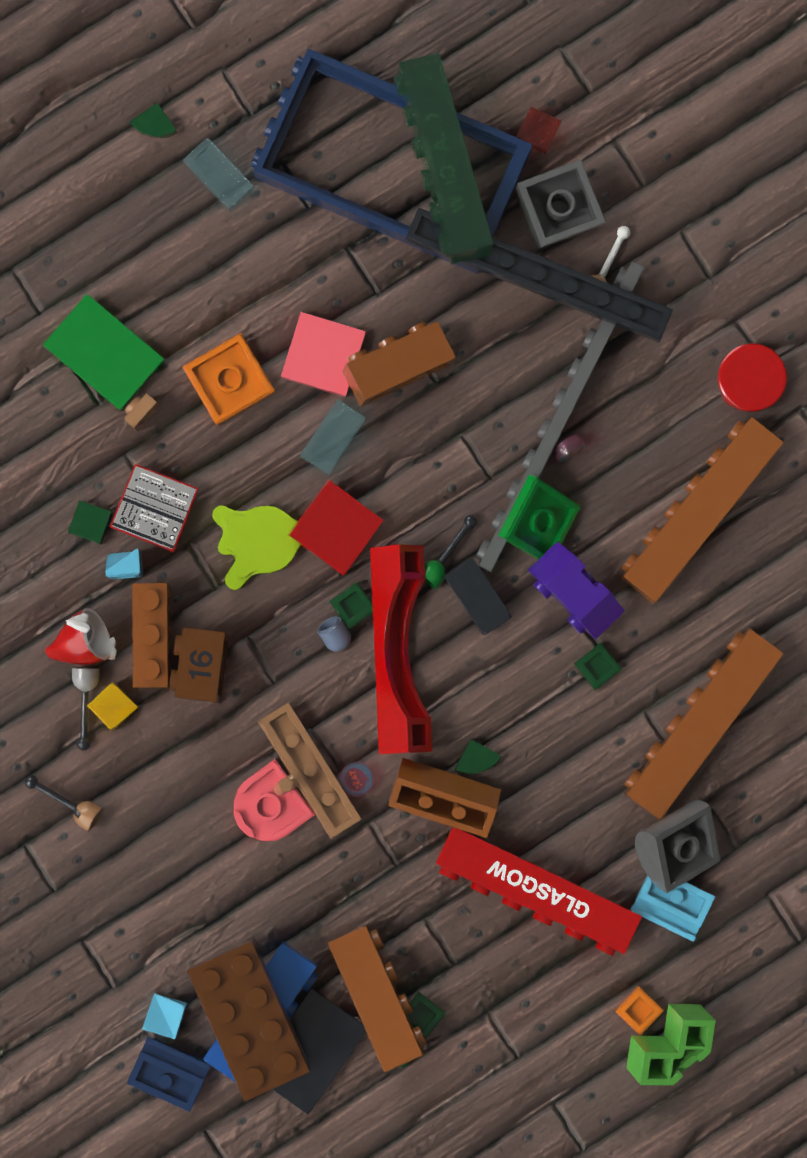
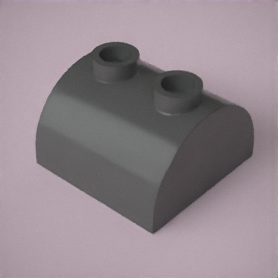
[517,159,606,249]
[635,800,720,893]

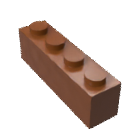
[328,925,427,1072]

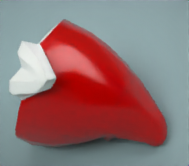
[45,608,117,665]

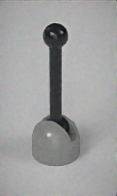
[72,667,100,750]

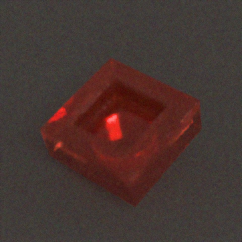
[516,107,561,154]

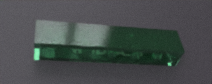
[394,53,493,265]

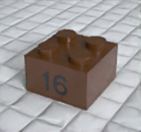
[169,627,229,704]

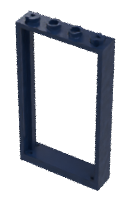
[251,48,532,274]

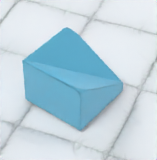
[105,548,144,580]
[142,993,187,1039]

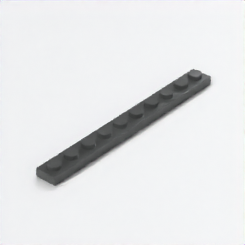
[476,261,644,574]

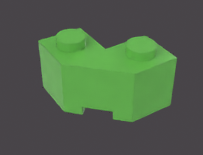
[626,1004,716,1085]

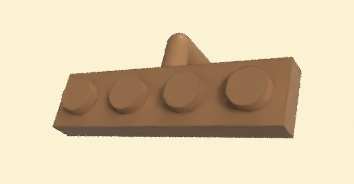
[258,702,361,839]

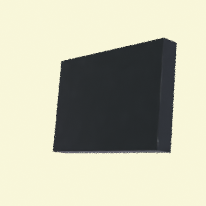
[272,988,366,1115]

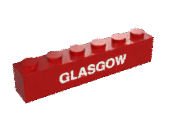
[435,827,642,957]

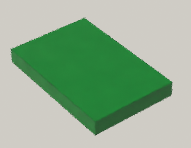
[43,294,165,411]

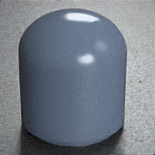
[317,617,351,652]

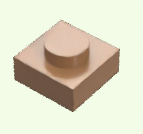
[124,393,160,432]

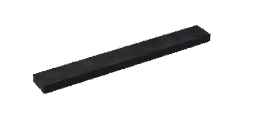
[405,207,673,343]

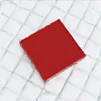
[288,480,384,576]

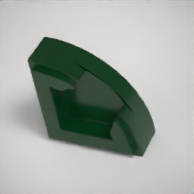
[130,103,177,138]
[455,739,501,774]

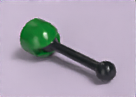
[424,515,477,590]

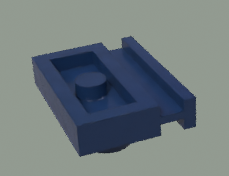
[126,1035,211,1112]

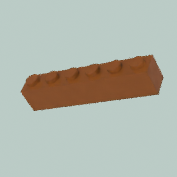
[621,417,784,604]
[624,629,784,820]

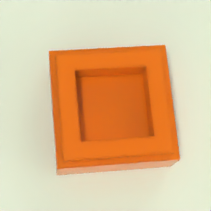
[614,986,664,1036]

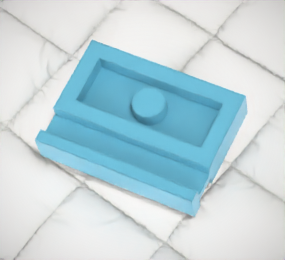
[630,875,715,942]

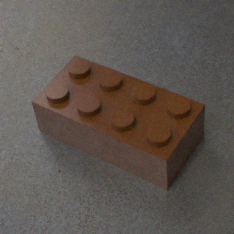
[187,939,311,1102]

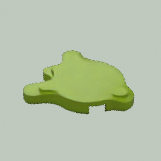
[212,505,301,590]

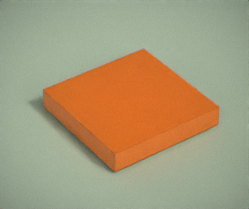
[182,333,276,426]

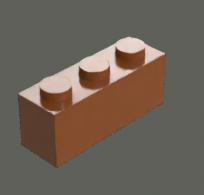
[342,321,456,407]
[132,583,171,689]
[388,758,501,838]

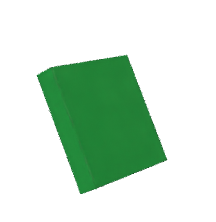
[498,475,581,560]

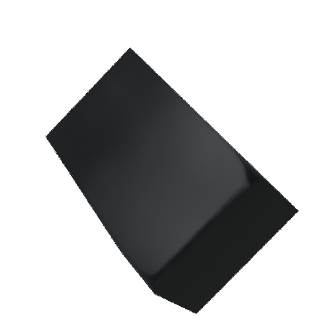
[443,557,512,635]

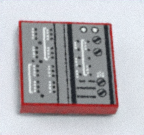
[110,464,199,553]

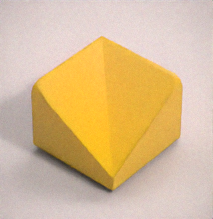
[87,682,138,731]

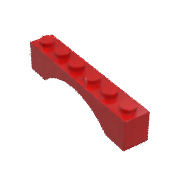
[370,544,433,754]

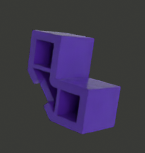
[528,541,625,640]

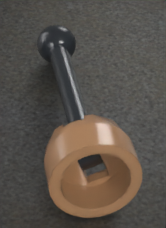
[25,775,103,832]

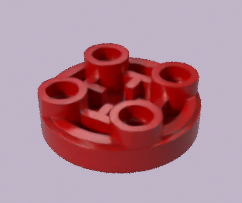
[717,343,787,412]

